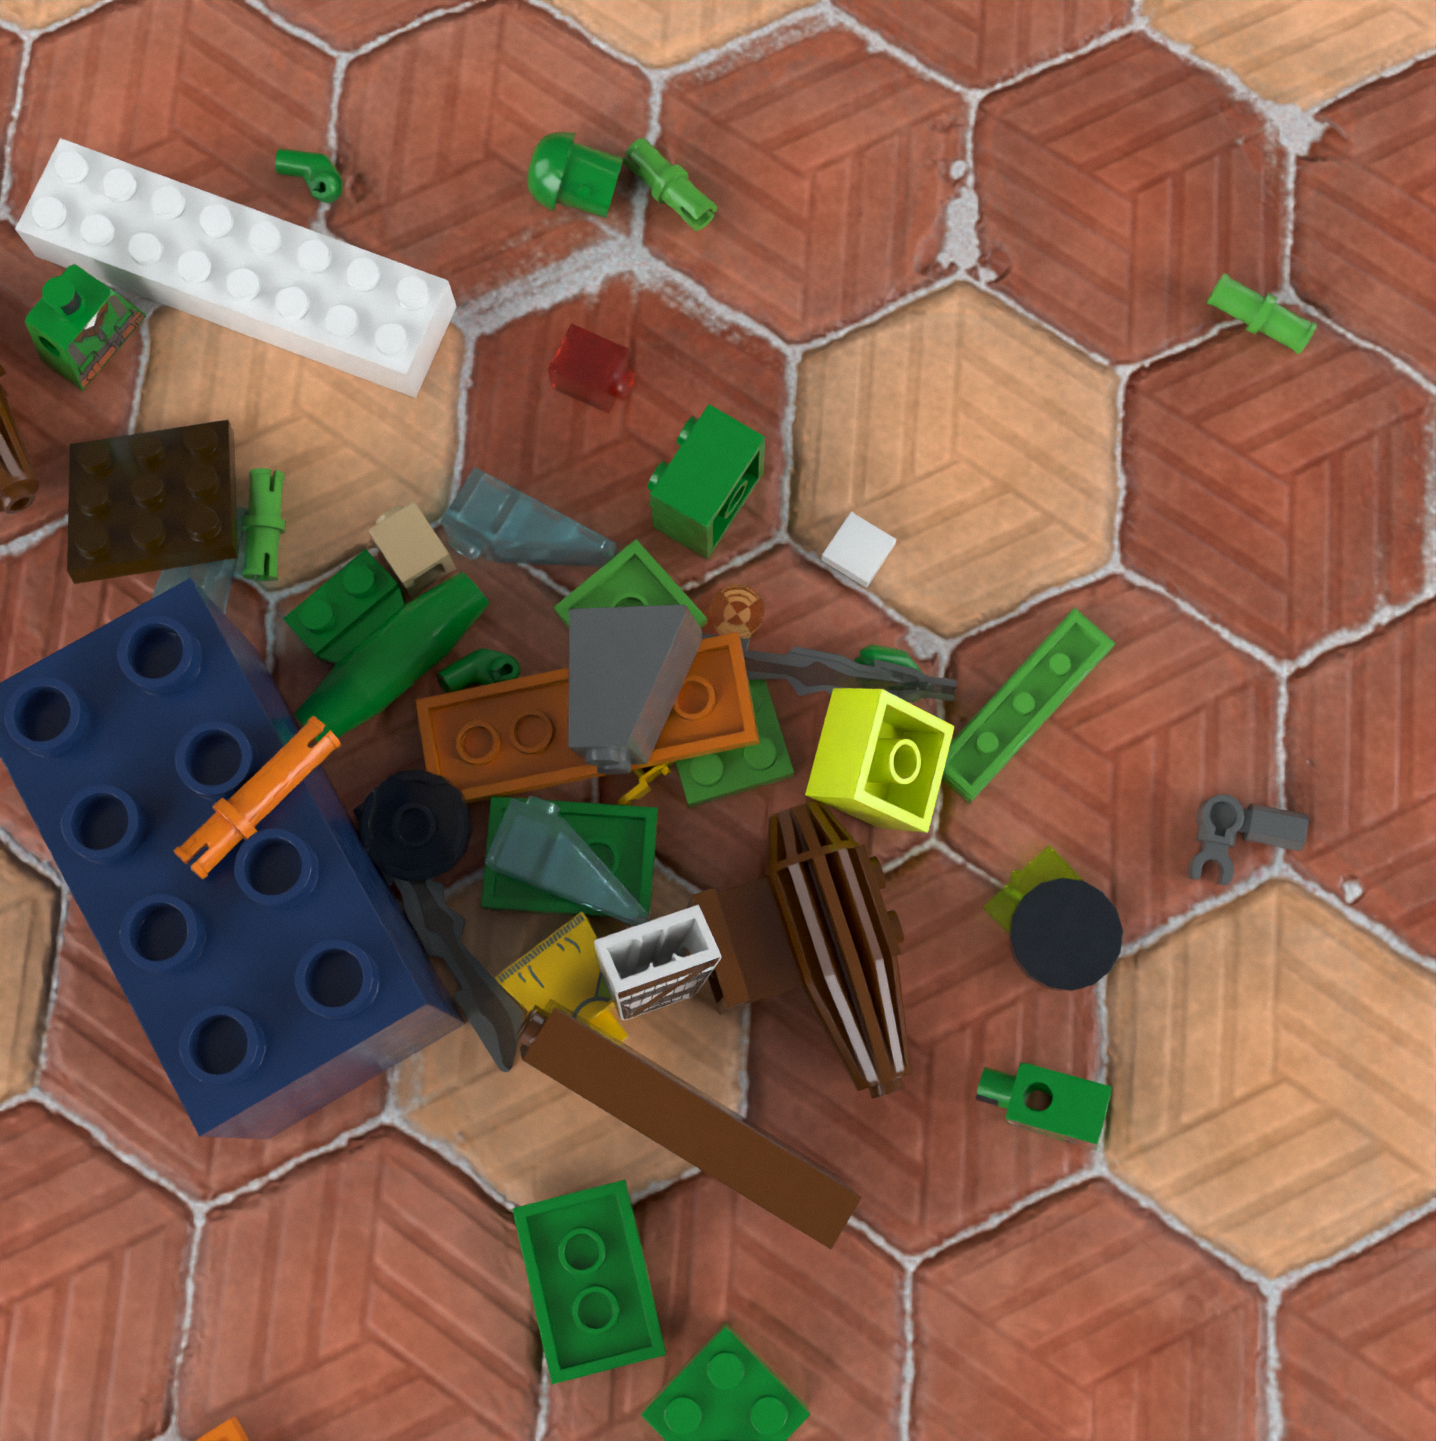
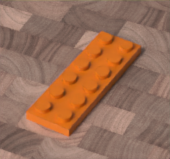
[415,632,760,804]

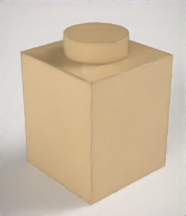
[368,502,456,597]

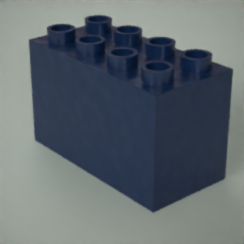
[0,577,466,1140]

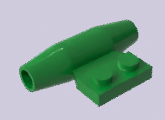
[283,549,490,742]

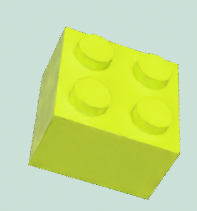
[805,688,955,833]

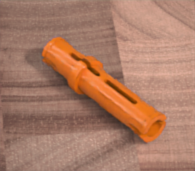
[173,716,341,880]

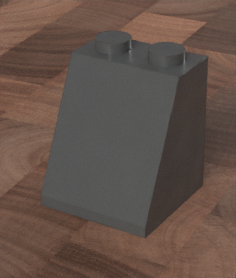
[568,605,702,774]

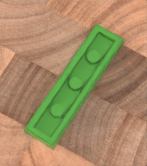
[942,608,1116,804]

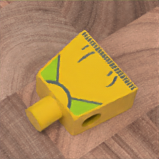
[495,912,629,1042]

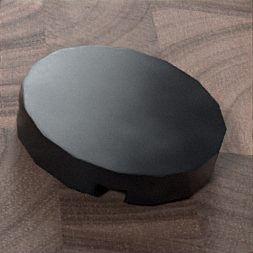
[359,769,473,881]
[1009,878,1123,991]

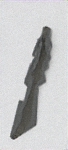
[702,633,957,702]
[353,802,525,1072]

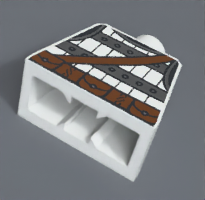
[594,905,722,1020]

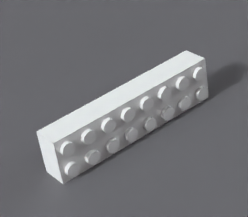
[15,138,457,398]

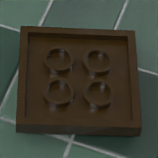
[67,419,238,584]

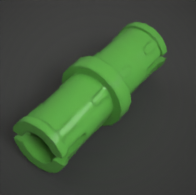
[623,138,717,231]
[1206,273,1317,354]
[241,468,286,581]

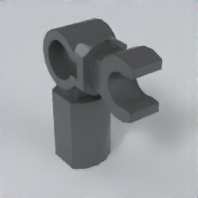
[1187,795,1309,886]

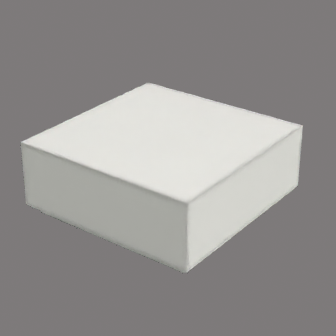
[822,512,897,588]

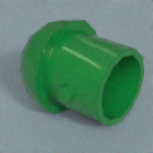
[527,131,623,218]

